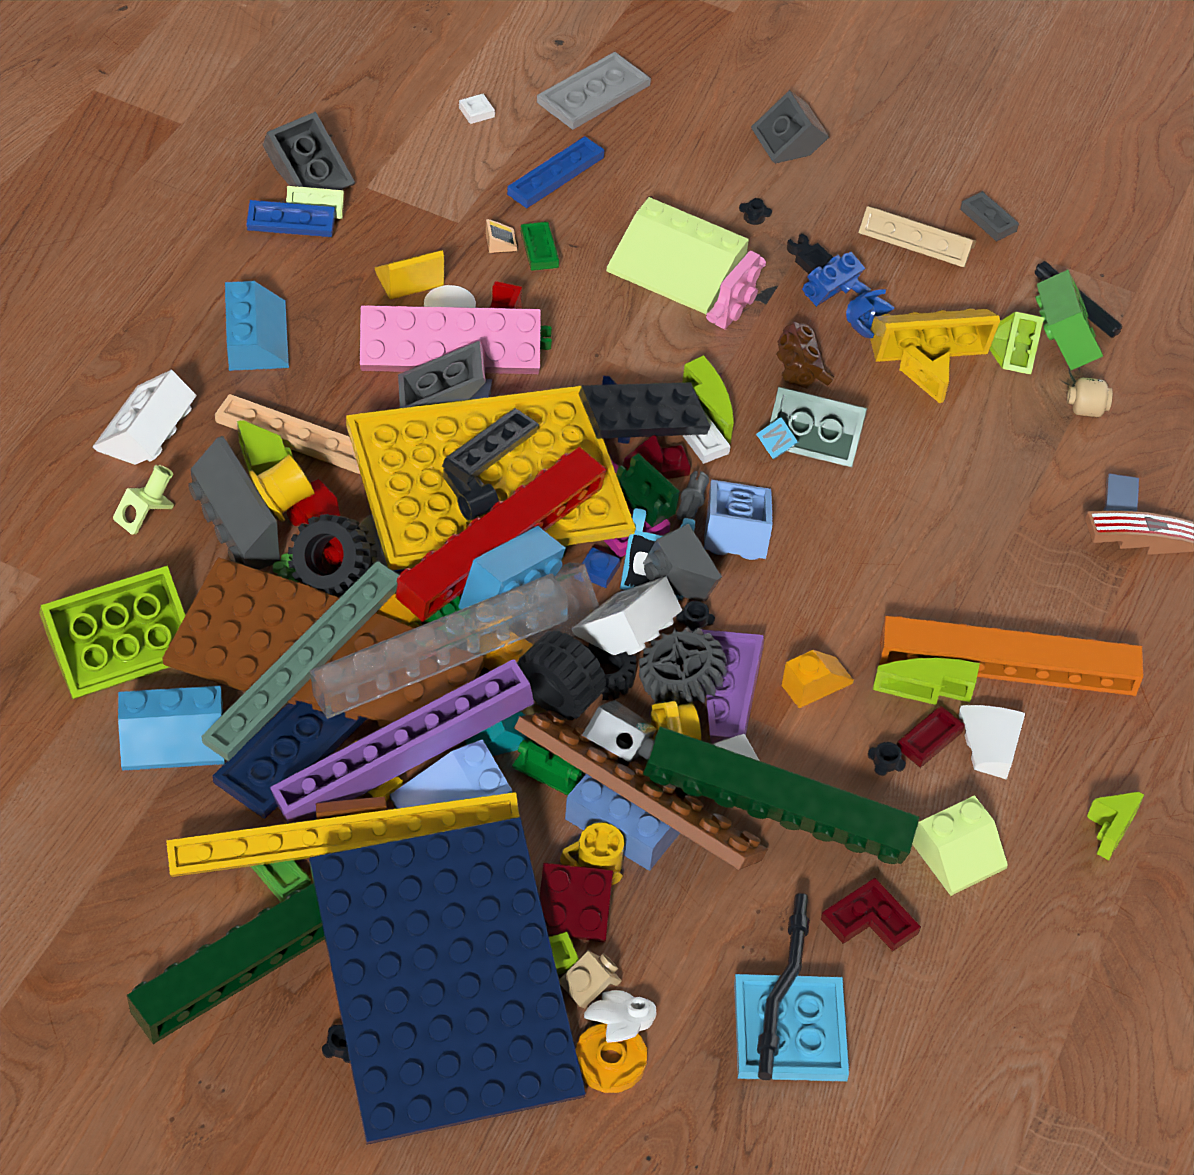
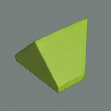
[989,312,1044,375]

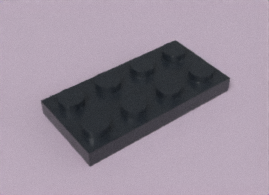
[578,382,710,439]

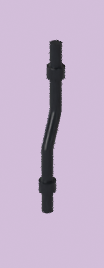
[757,893,810,1080]

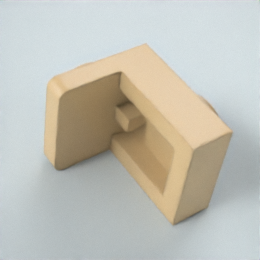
[559,951,622,1009]

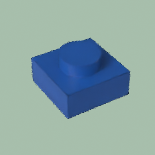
[578,547,620,588]

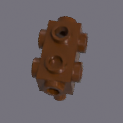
[776,322,834,389]

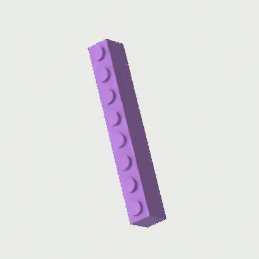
[270,659,534,824]

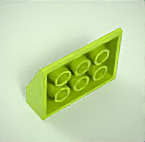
[39,565,185,699]

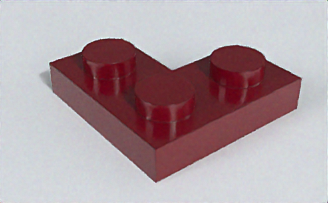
[821,878,921,952]

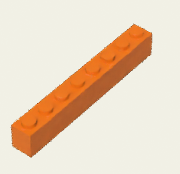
[879,616,1143,696]

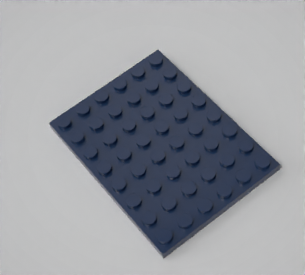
[309,817,586,1145]

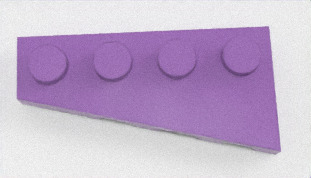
[701,630,764,743]

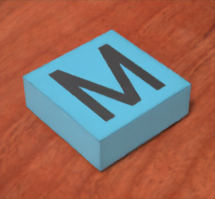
[756,417,799,459]

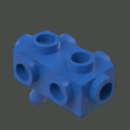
[802,252,871,307]

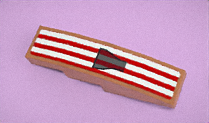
[1085,511,1194,555]

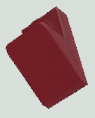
[623,435,691,479]

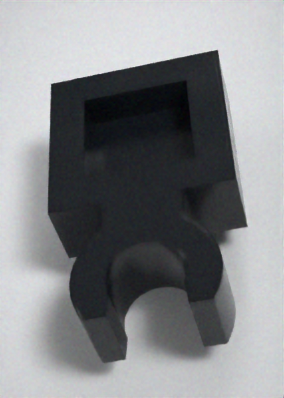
[787,233,833,274]

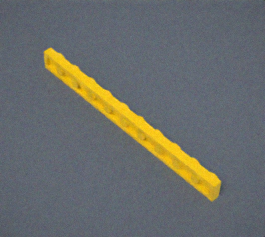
[166,792,519,877]

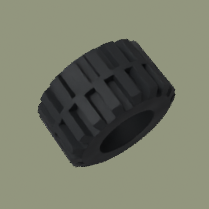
[288,514,377,597]
[517,630,606,720]

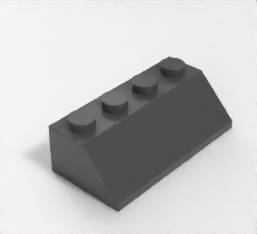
[188,436,280,570]

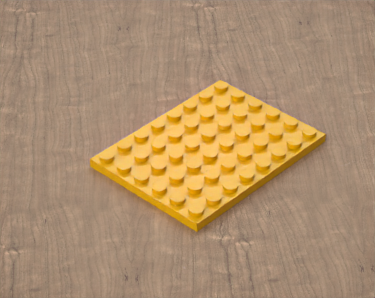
[346,386,636,571]

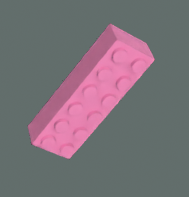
[360,306,540,374]

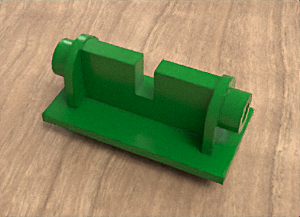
[512,740,586,796]

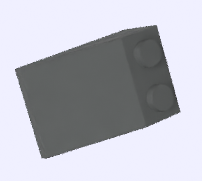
[263,112,355,190]
[398,341,486,408]

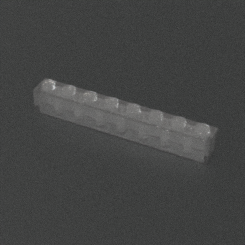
[310,573,568,719]

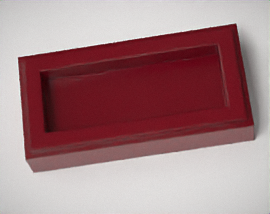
[897,705,965,768]

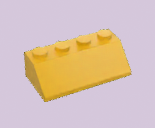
[870,309,1001,362]

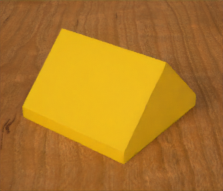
[374,250,444,300]

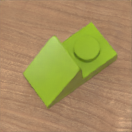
[1087,792,1144,860]

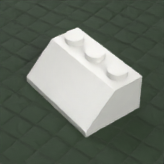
[93,370,197,465]
[572,576,682,655]

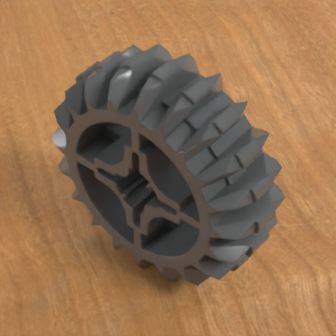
[639,626,727,705]

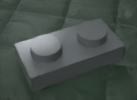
[960,191,1019,242]

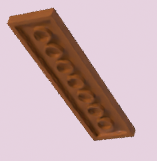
[514,710,768,870]

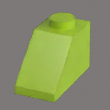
[237,420,293,475]

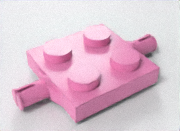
[706,250,766,329]

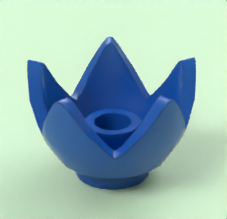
[846,289,895,338]

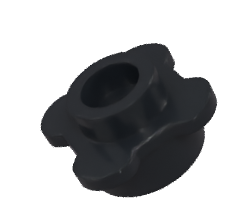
[739,198,772,225]
[676,601,715,633]
[867,742,906,776]
[322,1025,350,1063]

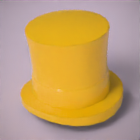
[249,454,315,522]

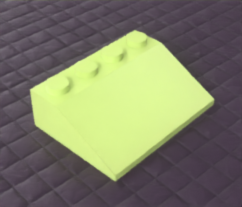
[606,197,749,314]

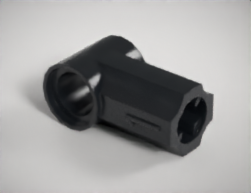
[443,469,499,521]

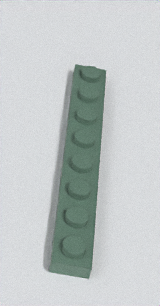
[201,561,399,762]

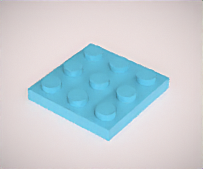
[734,974,849,1082]

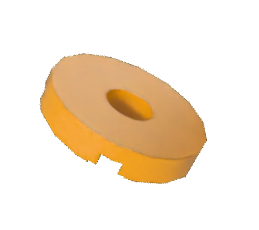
[575,1022,647,1093]

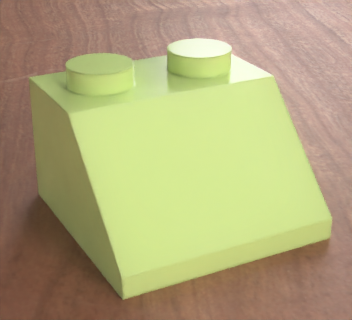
[912,795,1008,896]

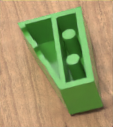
[1035,270,1103,370]

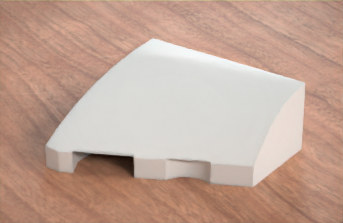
[958,705,1025,779]

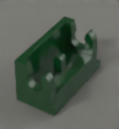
[616,453,680,528]

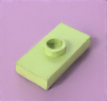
[286,186,345,219]

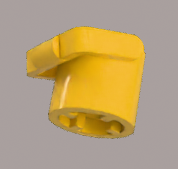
[651,701,701,740]
[560,823,624,886]

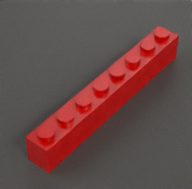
[395,447,606,622]

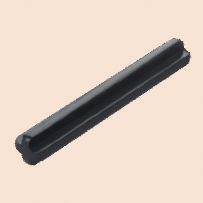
[1035,261,1123,338]

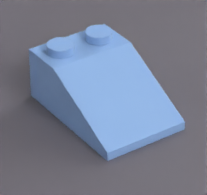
[704,479,773,560]
[390,740,512,809]

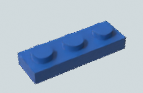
[246,200,335,237]

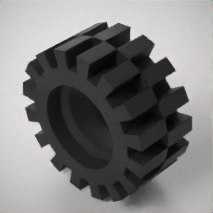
[584,643,636,700]

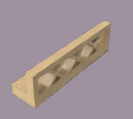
[858,206,976,267]

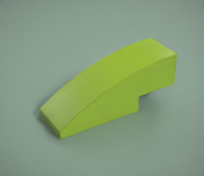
[682,355,734,443]
[873,658,980,705]

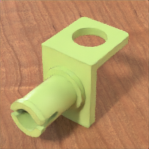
[113,465,174,534]

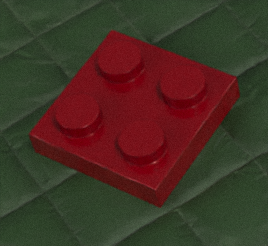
[539,863,613,942]

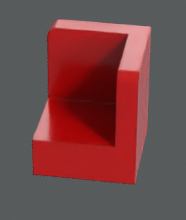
[489,281,522,309]

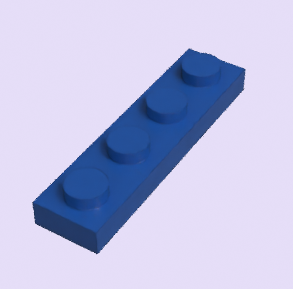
[507,136,604,208]

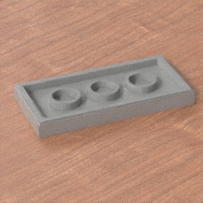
[537,52,651,130]

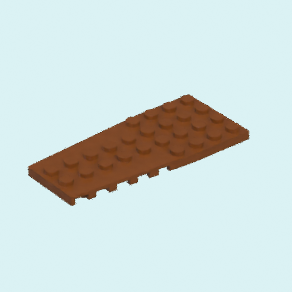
[162,557,484,727]

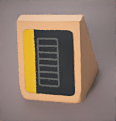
[485,219,517,253]

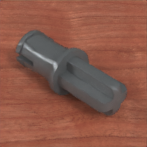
[676,471,709,521]

